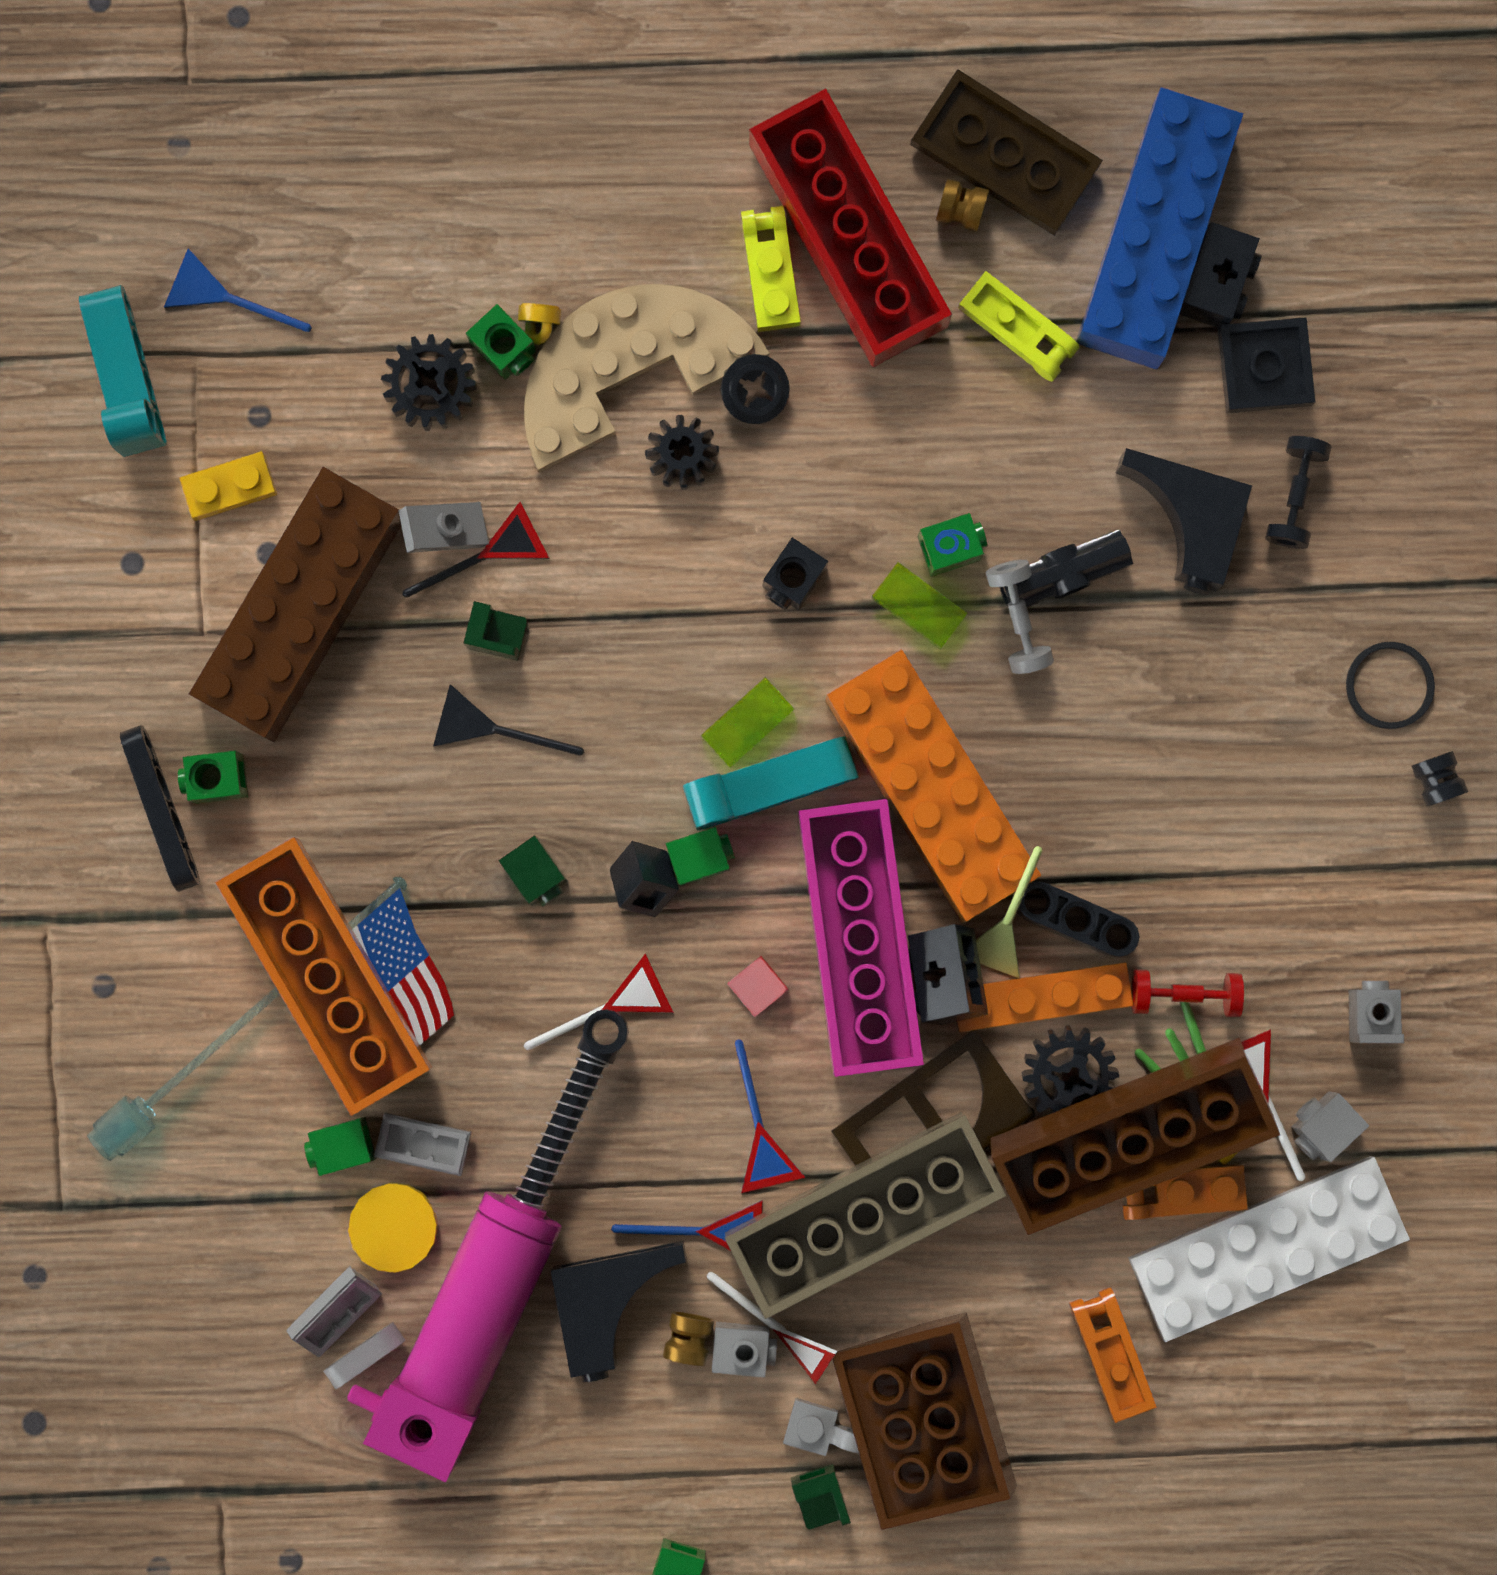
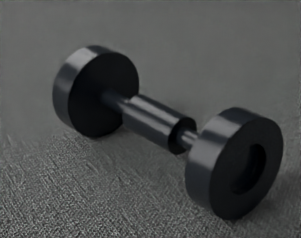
[1265,436,1332,549]

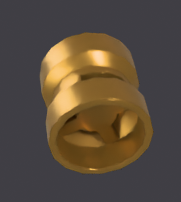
[936,178,989,232]
[663,1311,714,1366]

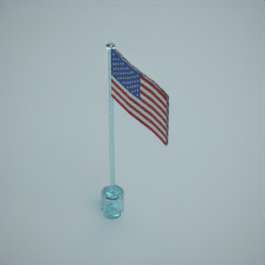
[87,877,454,1161]

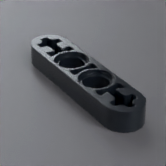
[120,725,200,892]

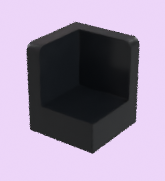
[610,841,679,917]

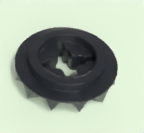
[720,354,790,424]

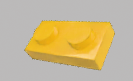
[179,451,278,521]

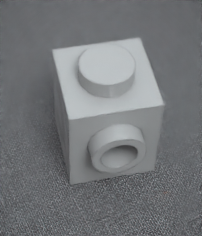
[1291,1091,1369,1162]
[712,1322,777,1377]

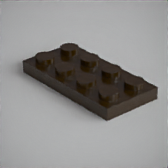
[910,69,1103,236]

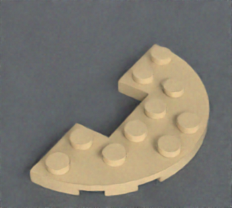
[524,284,769,473]

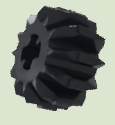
[645,415,719,490]

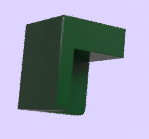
[463,601,528,661]
[791,1464,851,1530]

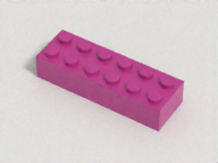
[798,799,924,1077]

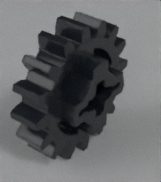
[381,334,477,431]
[1021,1025,1119,1114]

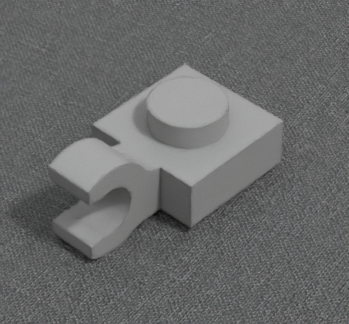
[783,1398,859,1456]

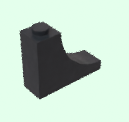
[1115,448,1253,595]
[551,1240,687,1382]

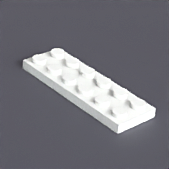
[1128,1156,1410,1342]

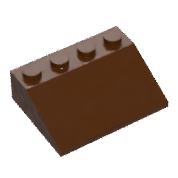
[832,1312,1017,1530]

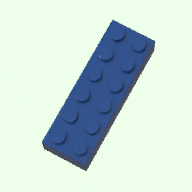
[1076,87,1244,370]

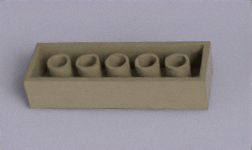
[725,1112,1006,1319]

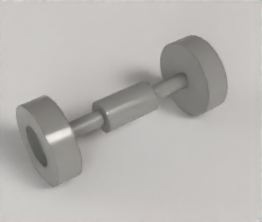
[986,560,1054,674]

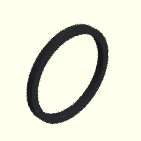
[1346,642,1435,729]

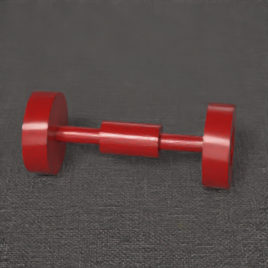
[1131,970,1244,1018]

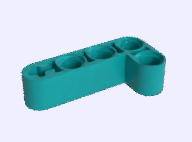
[79,285,167,457]
[682,736,859,831]

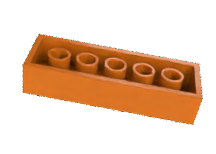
[825,649,1042,923]
[215,837,433,1116]

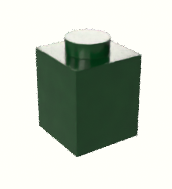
[498,835,568,907]

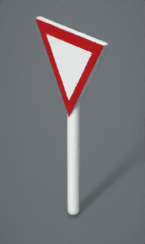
[524,953,674,1050]
[1241,1029,1305,1181]
[707,1272,837,1384]

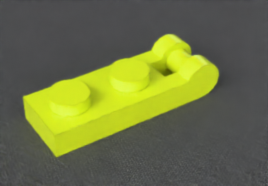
[741,206,801,332]
[958,271,1080,382]

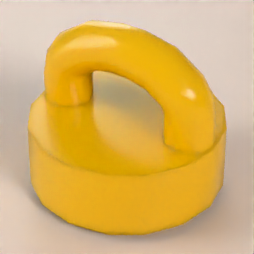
[518,303,561,345]

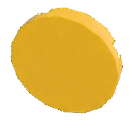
[348,1182,438,1273]

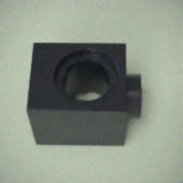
[762,537,828,611]

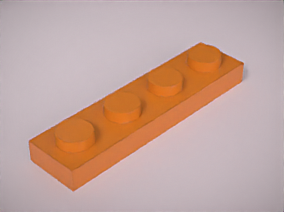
[956,962,1133,1032]

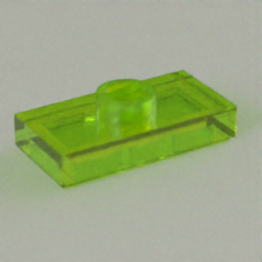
[871,562,968,650]
[701,677,795,768]

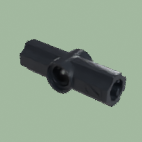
[999,530,1134,609]

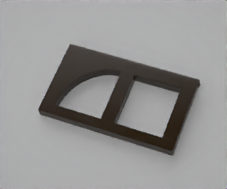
[831,1030,1035,1166]

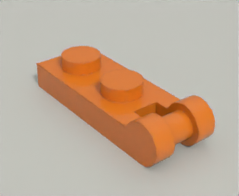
[1123,1164,1248,1220]
[1069,1287,1157,1423]

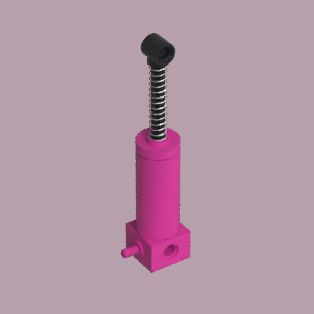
[347,1009,629,1483]

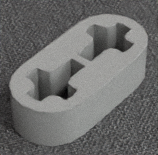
[323,1322,406,1389]

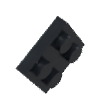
[1218,317,1316,413]

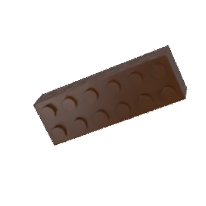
[189,467,401,742]
[990,1038,1280,1235]

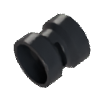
[1411,751,1469,807]

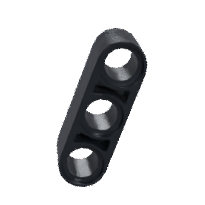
[1017,881,1140,957]

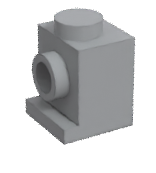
[1348,981,1404,1043]

